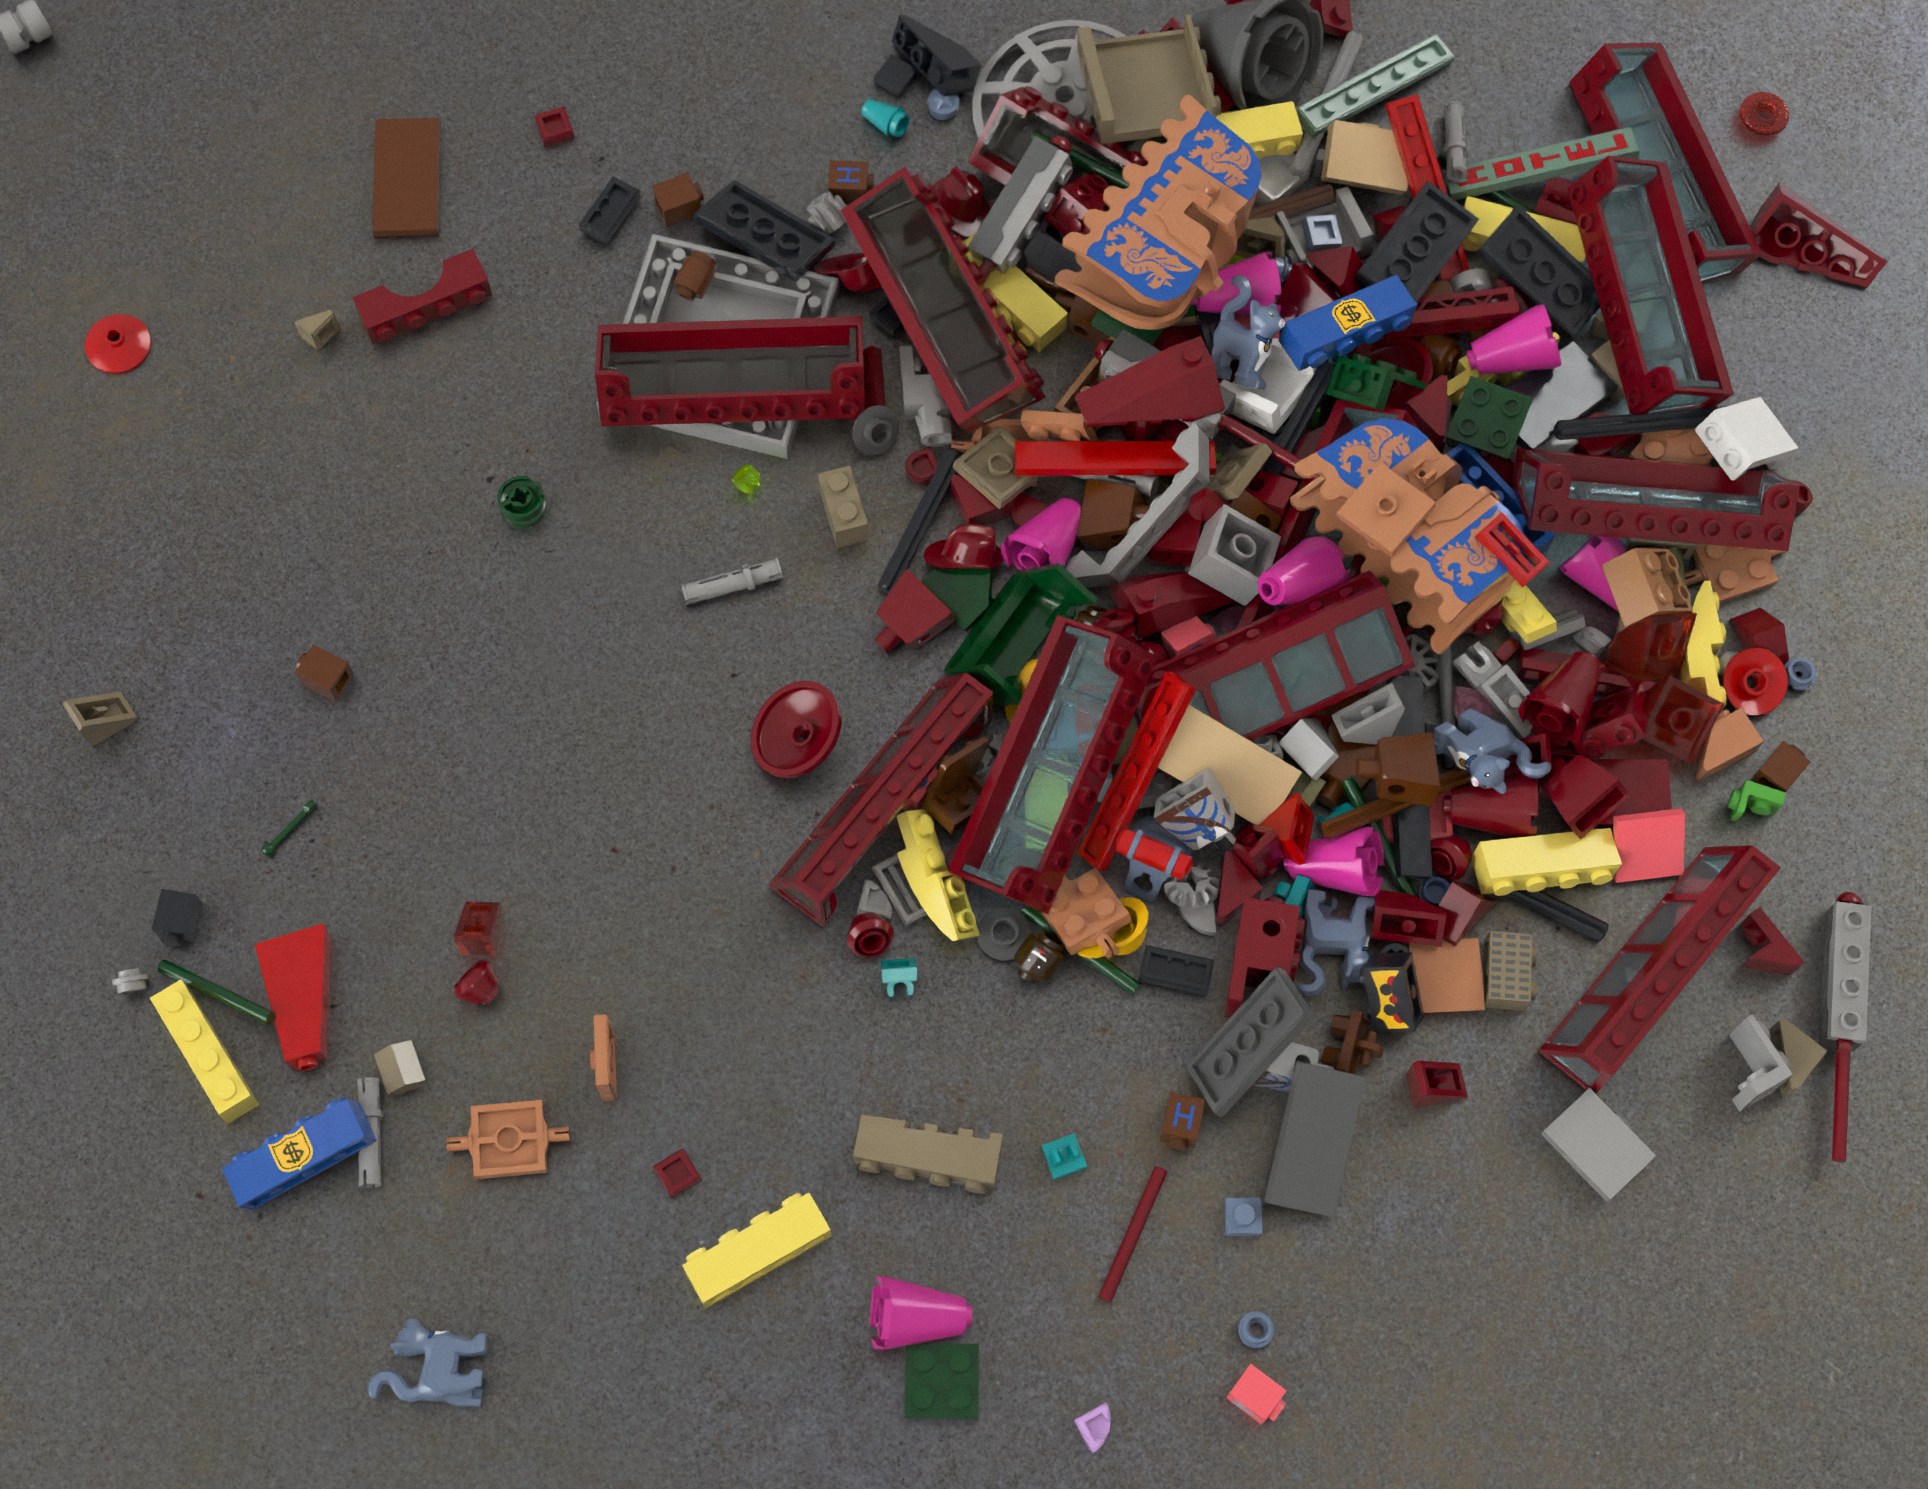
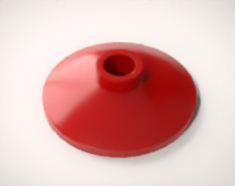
[85,314,151,374]
[1723,648,1788,715]

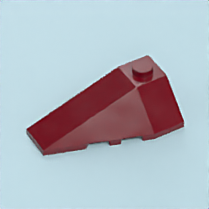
[1750,182,1888,287]
[1075,336,1225,427]
[1108,570,1235,639]

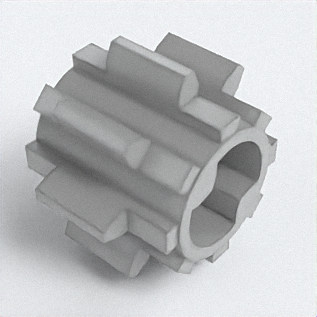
[806,191,846,234]

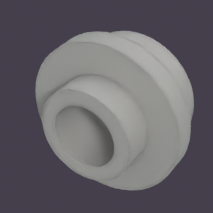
[112,968,148,994]

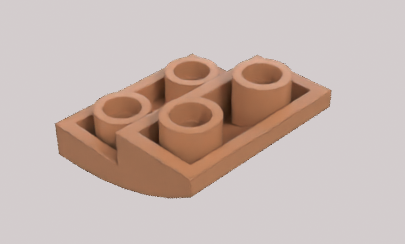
[1408,937,1485,1013]

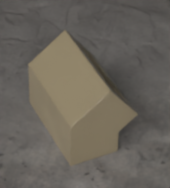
[374,1040,425,1096]

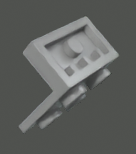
[1730,1015,1793,1112]

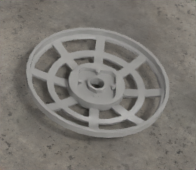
[972,20,1153,188]

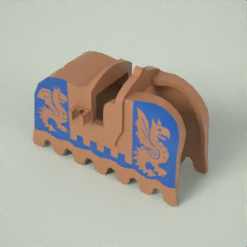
[1055,94,1261,330]
[1290,418,1524,654]

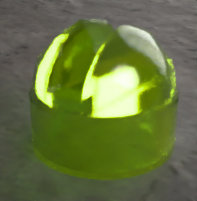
[732,464,761,493]

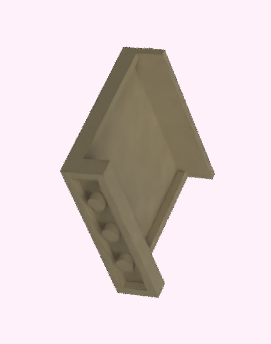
[1077,14,1221,144]

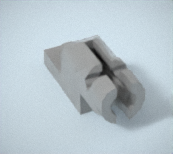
[899,346,952,447]
[1452,640,1533,739]

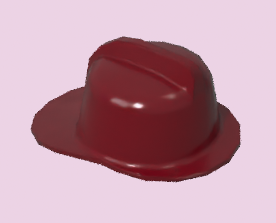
[933,167,991,238]
[813,253,882,293]
[924,523,1003,569]

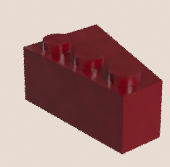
[1276,262,1374,359]

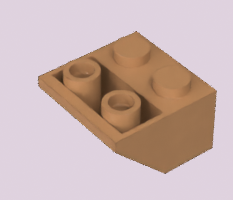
[1602,548,1693,627]

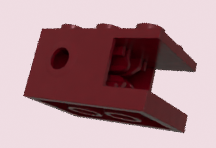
[1224,897,1305,1018]

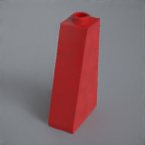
[254,923,331,1071]

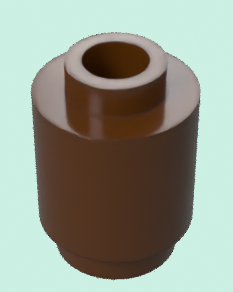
[673,250,717,302]

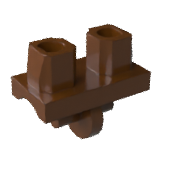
[1321,1010,1384,1074]

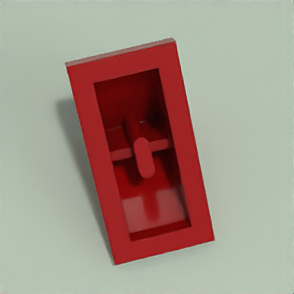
[1259,792,1315,865]

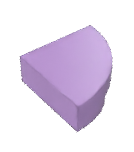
[1074,1402,1111,1454]

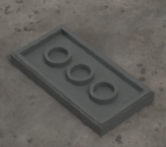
[1186,967,1315,1118]
[1264,1061,1366,1217]

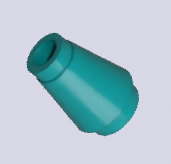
[861,99,910,138]

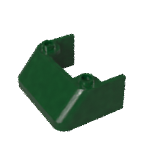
[944,563,1098,706]

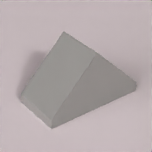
[1331,683,1405,745]
[1278,718,1339,780]

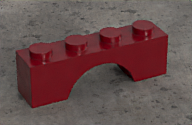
[352,249,492,344]

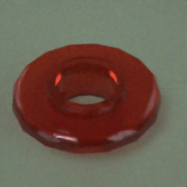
[1739,91,1789,136]

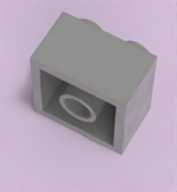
[1188,504,1281,606]

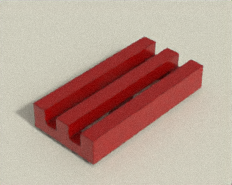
[1475,512,1550,587]

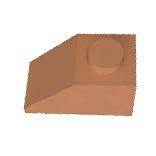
[1695,708,1764,783]

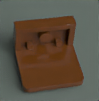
[922,736,991,834]

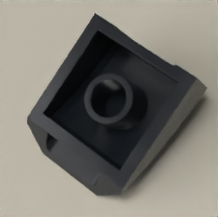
[1024,218,1082,290]

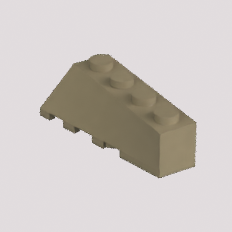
[853,1115,1003,1194]

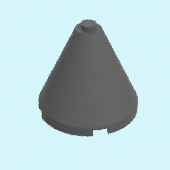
[1191,0,1323,110]

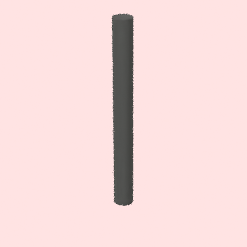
[1438,645,1457,769]

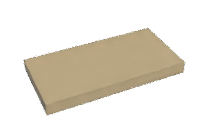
[1158,705,1302,825]

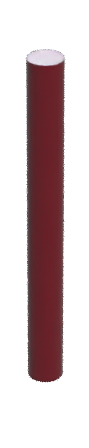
[1098,1166,1168,1303]

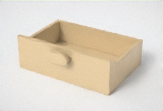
[1321,120,1408,195]

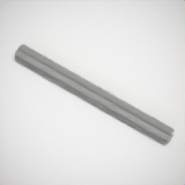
[1290,31,1363,178]

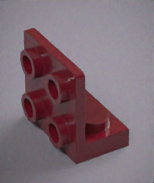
[1043,173,1109,236]

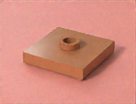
[1336,462,1436,557]
[590,1014,617,1102]

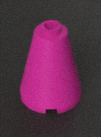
[1191,252,1281,316]
[1466,304,1562,375]
[1001,498,1082,571]
[1559,535,1627,612]
[1258,536,1349,605]
[1284,827,1384,897]
[870,1276,972,1350]

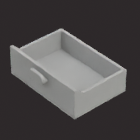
[1541,1088,1656,1202]

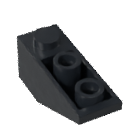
[892,15,981,97]

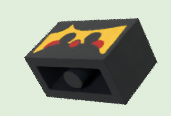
[1360,952,1424,1033]

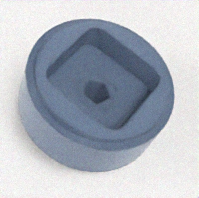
[928,89,959,120]

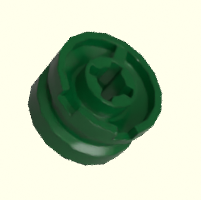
[497,476,547,529]

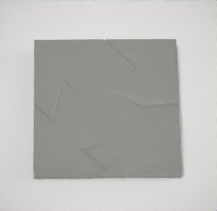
[596,234,840,459]

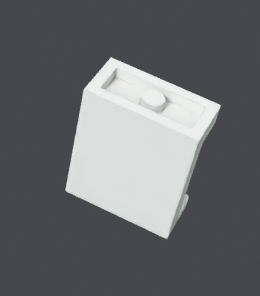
[1219,338,1317,434]
[1695,397,1798,481]

